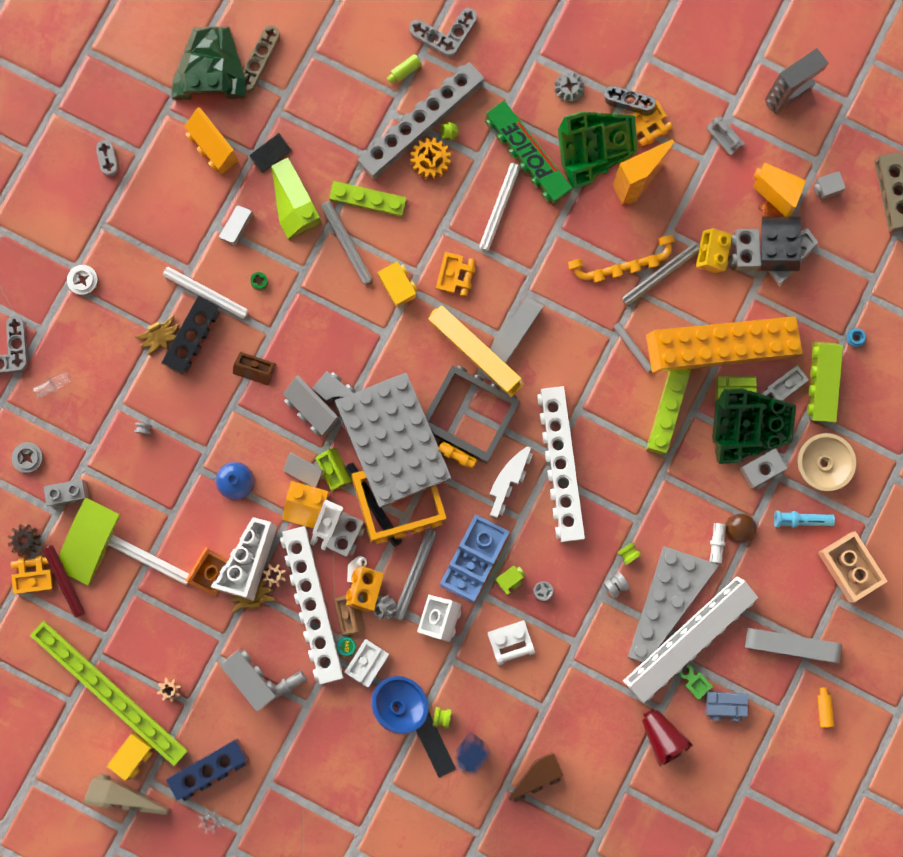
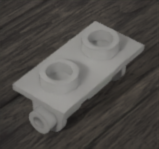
[706,116,745,155]

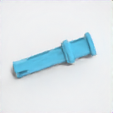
[774,511,835,528]

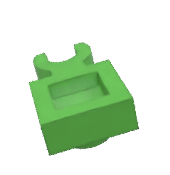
[678,664,713,700]

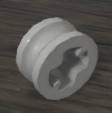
[134,423,153,435]

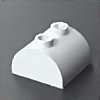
[417,595,462,642]

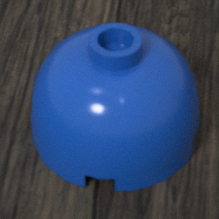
[216,462,255,500]

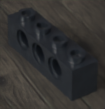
[161,296,220,375]

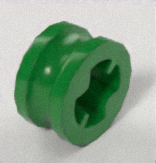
[250,272,268,290]

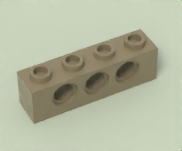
[874,152,903,233]

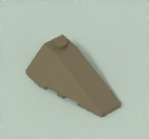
[83,774,170,815]

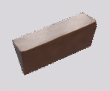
[233,352,276,385]

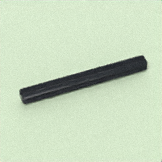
[345,463,402,547]

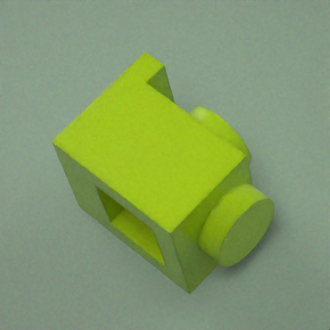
[495,565,526,595]

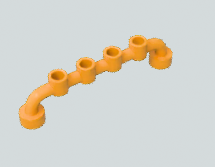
[568,234,675,283]

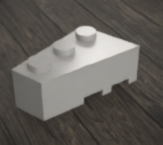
[220,647,277,712]

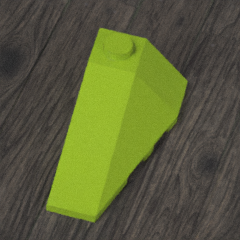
[272,158,321,240]

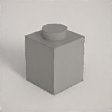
[813,171,846,201]

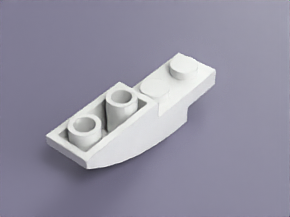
[489,446,533,519]

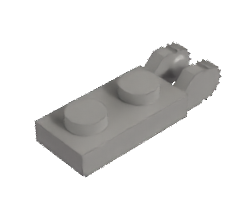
[762,365,809,400]

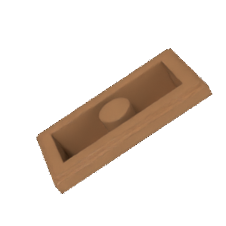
[334,595,365,636]

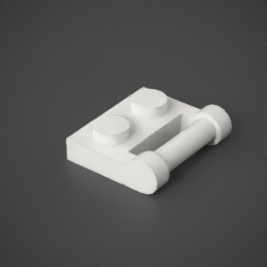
[487,620,535,666]

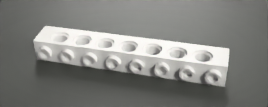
[537,386,585,543]
[280,526,344,684]

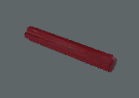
[43,545,85,618]

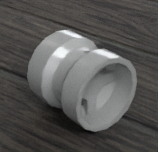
[603,572,630,599]

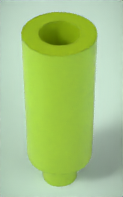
[387,54,422,84]

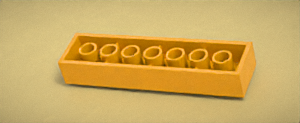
[646,316,803,373]

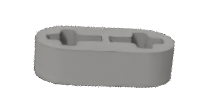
[96,140,119,177]

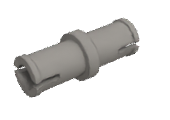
[272,670,307,701]

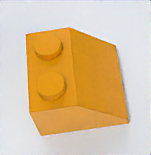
[282,481,330,529]

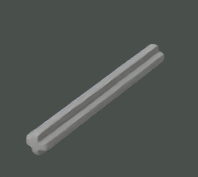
[321,201,373,285]
[622,243,699,306]
[393,529,436,620]

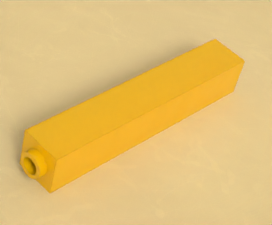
[428,305,524,397]

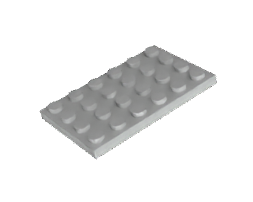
[335,373,451,508]

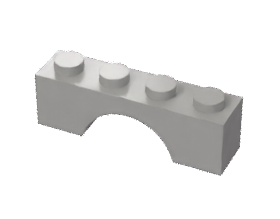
[312,371,356,403]

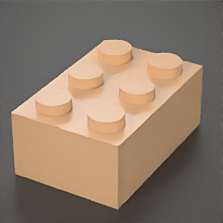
[818,531,888,603]

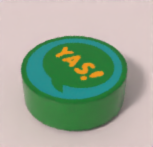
[336,637,356,656]

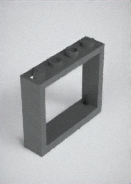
[425,365,520,464]

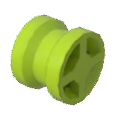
[617,542,642,565]
[433,707,451,729]

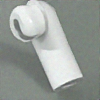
[347,556,367,582]

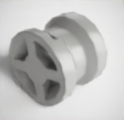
[533,581,553,601]

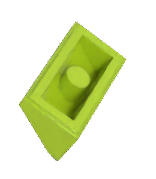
[315,448,352,492]

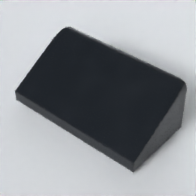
[249,133,292,173]

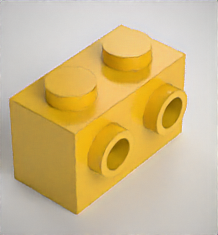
[696,228,732,273]
[378,261,418,308]
[107,733,153,781]

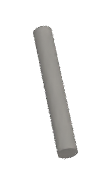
[613,323,651,372]

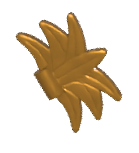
[135,316,179,355]
[230,581,276,612]

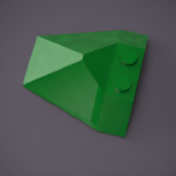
[558,112,638,189]

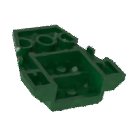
[172,27,246,100]
[712,388,796,464]

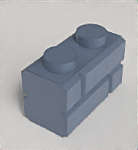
[705,692,748,721]

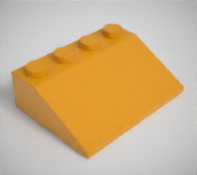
[612,139,674,205]

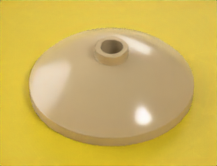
[797,433,856,491]

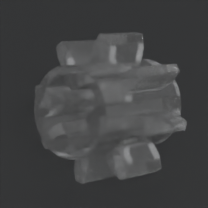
[198,809,223,834]

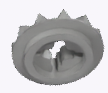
[554,72,584,102]
[12,442,43,473]

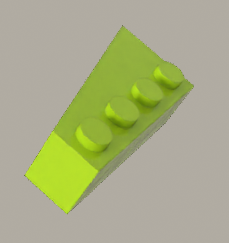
[807,341,843,422]

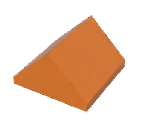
[186,547,228,597]

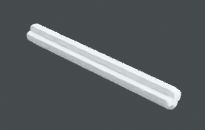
[480,163,520,251]
[163,267,248,319]
[108,535,189,585]

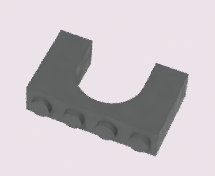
[765,48,828,114]

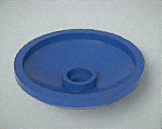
[371,676,428,734]

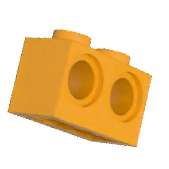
[346,566,384,612]

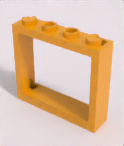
[351,471,447,544]

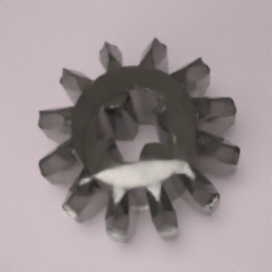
[8,524,41,557]

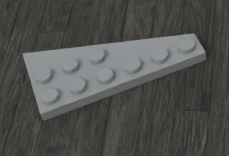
[627,546,719,662]

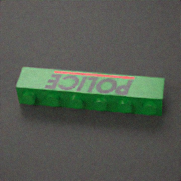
[485,100,572,206]

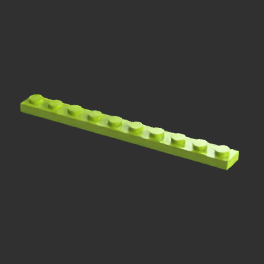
[30,621,188,766]

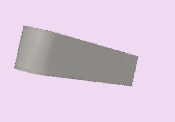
[477,296,544,382]
[745,628,842,663]

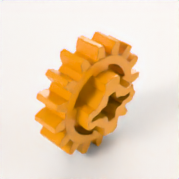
[410,138,451,179]

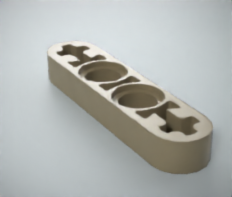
[243,25,280,93]

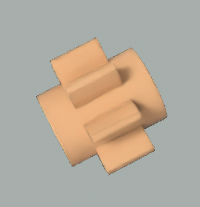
[263,564,286,587]
[157,678,182,702]

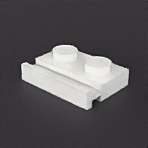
[344,639,389,687]

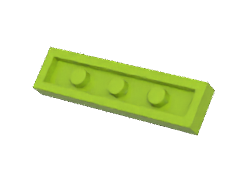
[329,181,407,217]

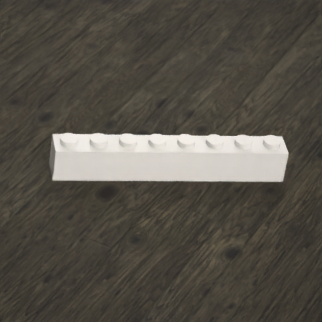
[623,577,758,703]

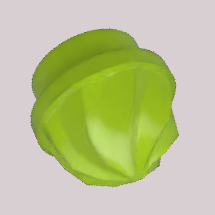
[440,122,459,141]

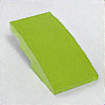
[59,497,121,586]

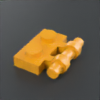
[633,101,673,147]
[436,252,476,297]
[438,441,478,469]
[11,556,54,594]

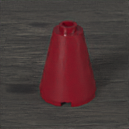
[642,709,693,767]

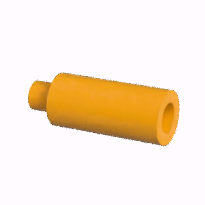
[817,687,835,727]

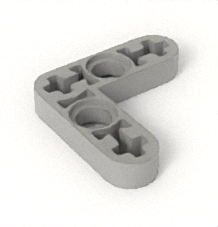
[409,8,477,57]
[0,316,28,374]

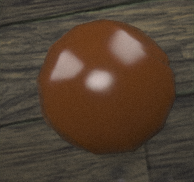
[725,514,757,543]

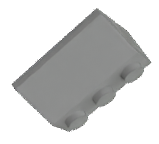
[283,375,340,437]

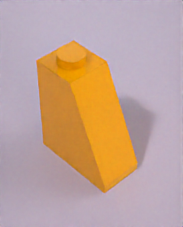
[753,162,806,217]

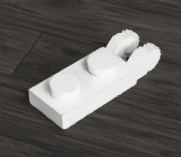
[310,500,343,551]

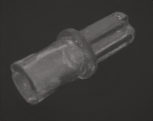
[33,372,71,399]

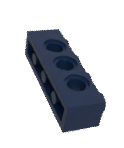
[166,738,249,801]

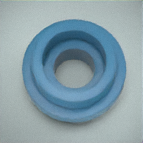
[847,328,866,347]

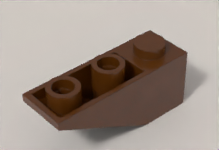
[508,752,564,802]

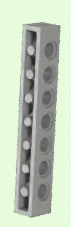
[358,62,484,181]

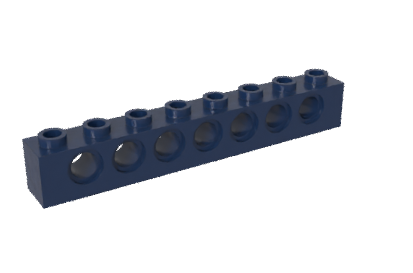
[456,731,489,775]

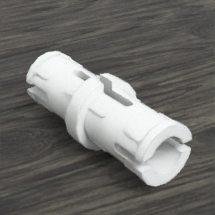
[709,523,726,563]

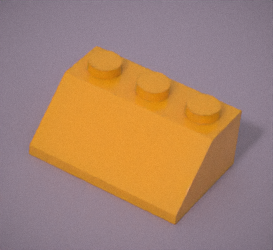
[184,107,239,175]

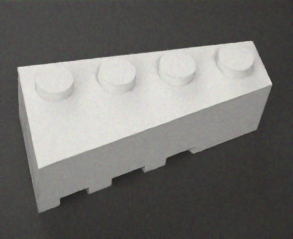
[211,517,277,601]

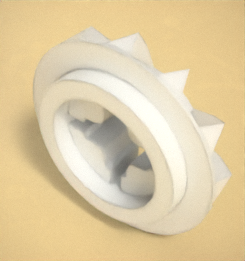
[67,265,98,295]

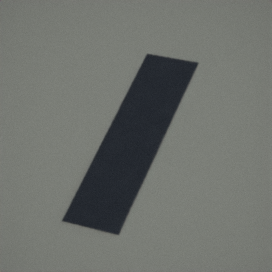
[416,712,456,778]

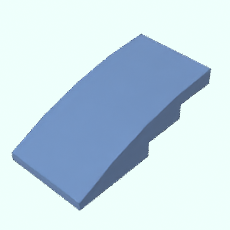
[439,514,510,603]

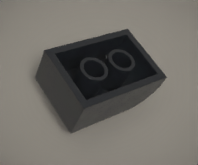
[761,217,801,271]

